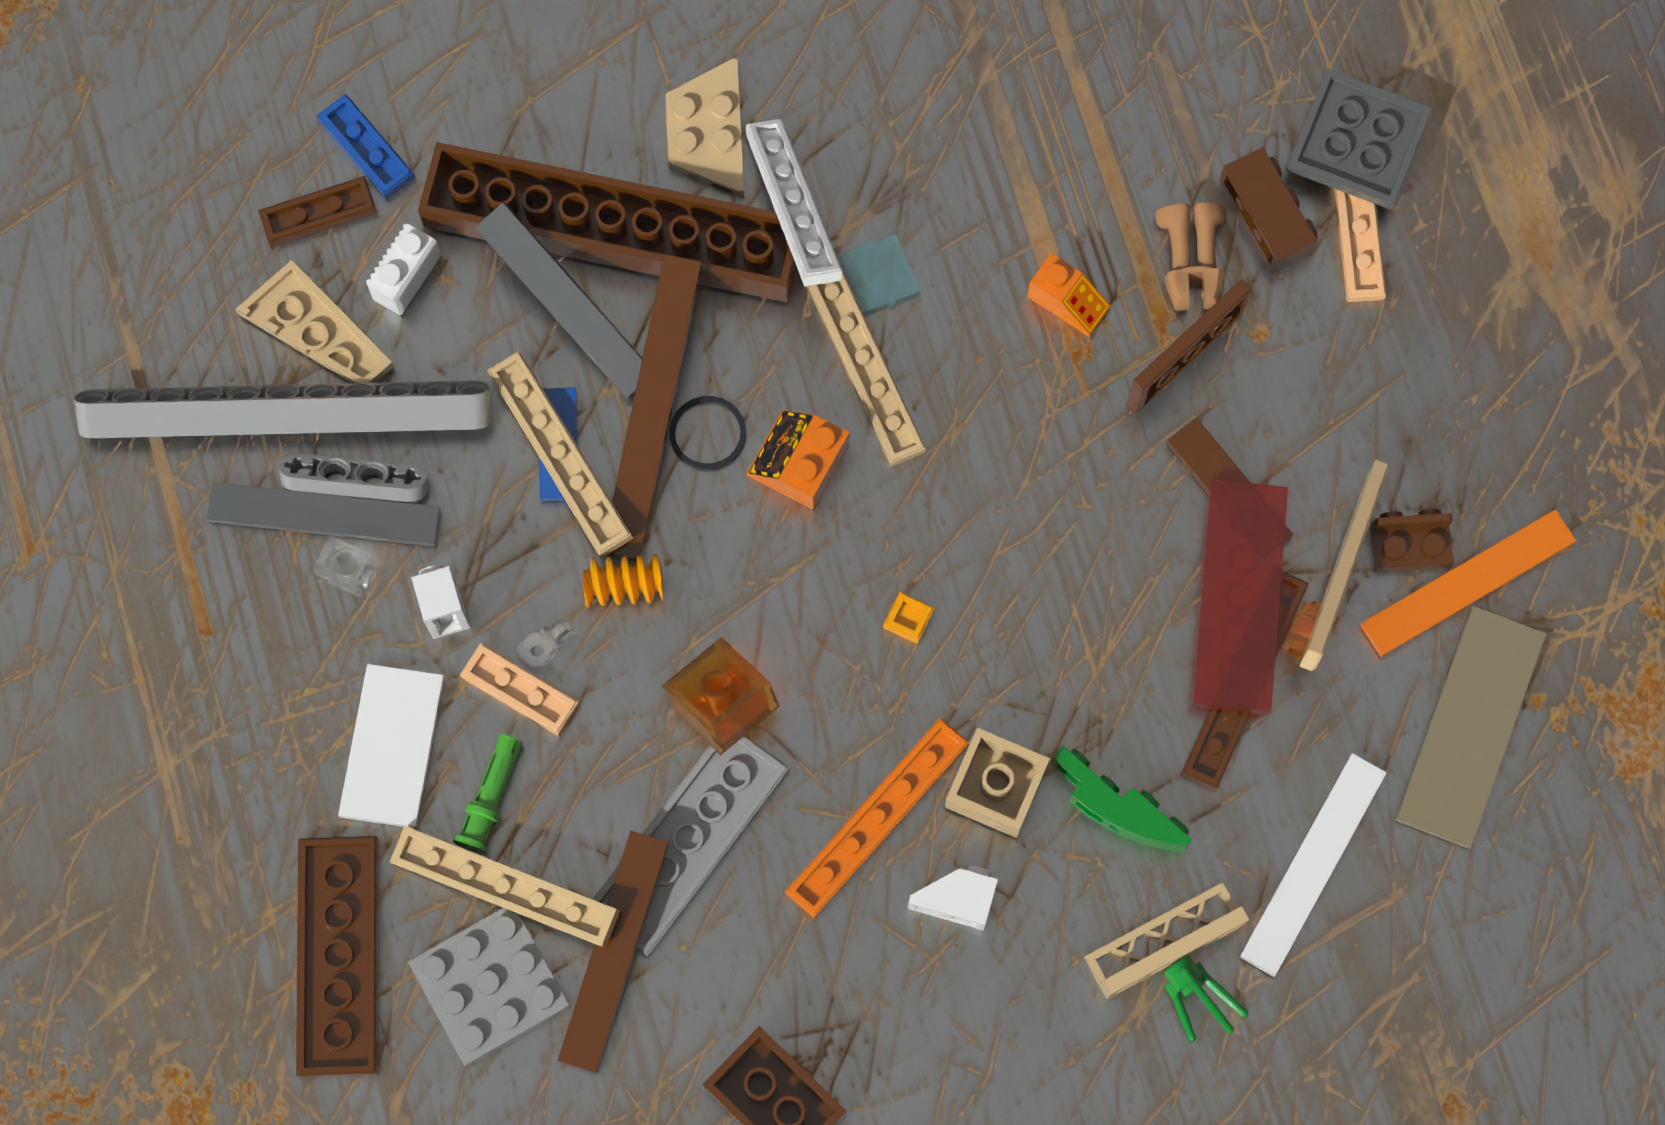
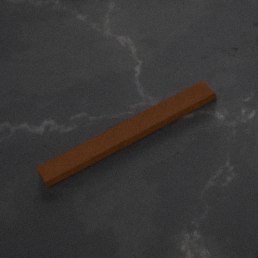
[608,254,702,560]

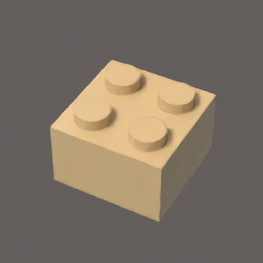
[945,727,1050,838]

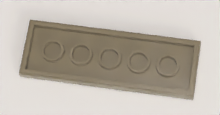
[1395,606,1547,849]

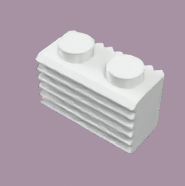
[366,224,442,315]

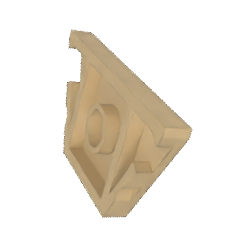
[665,58,744,197]

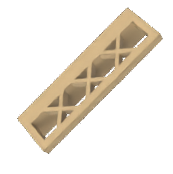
[1084,882,1250,1000]

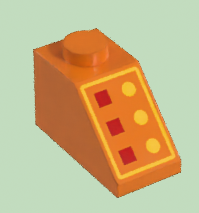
[1027,253,1111,338]

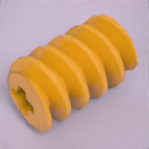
[583,554,664,607]

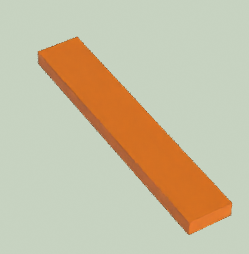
[1360,509,1577,658]
[785,718,970,919]

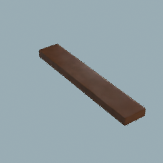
[1180,567,1309,791]
[558,831,670,1073]

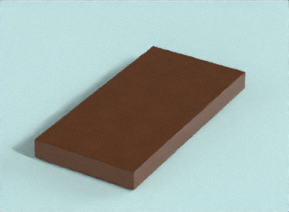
[1127,279,1251,412]

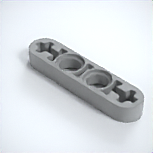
[279,453,428,502]

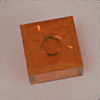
[662,637,780,756]

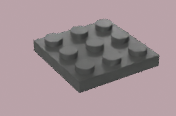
[1286,68,1432,210]

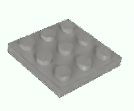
[408,908,570,1067]

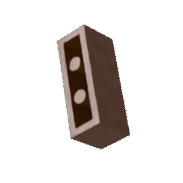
[1220,147,1318,273]

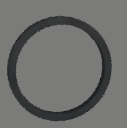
[670,396,746,470]

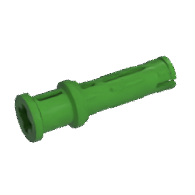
[453,734,523,854]

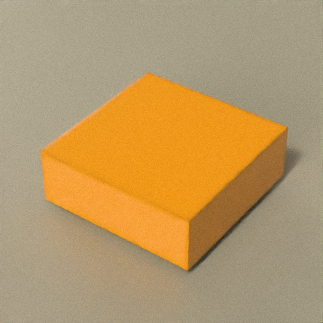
[883,591,935,644]

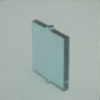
[839,234,920,315]

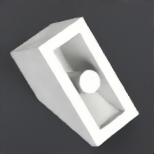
[908,866,998,931]

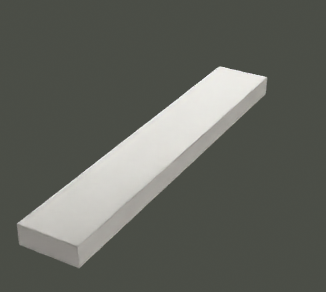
[746,119,842,287]
[1239,753,1387,977]

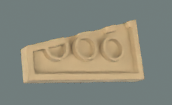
[235,260,394,383]

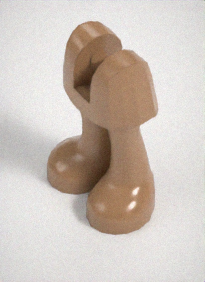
[1155,202,1226,311]

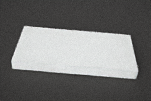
[338,664,445,829]

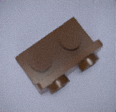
[1370,509,1454,572]

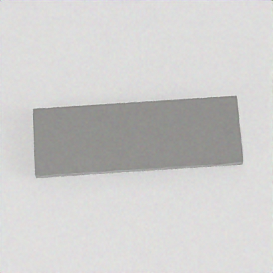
[592,722,790,958]

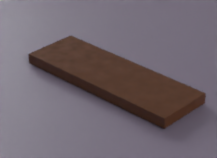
[296,836,379,1078]

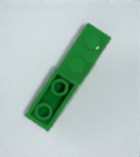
[1051,745,1192,852]

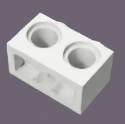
[411,565,470,639]

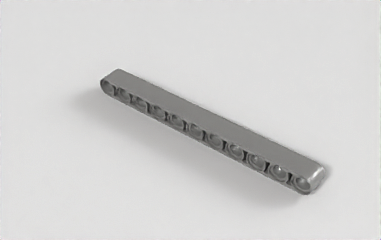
[74,381,493,438]

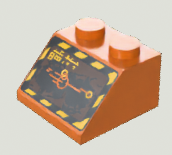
[746,410,849,510]

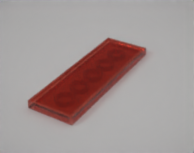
[1192,479,1288,714]

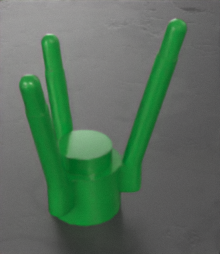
[1164,955,1248,1042]

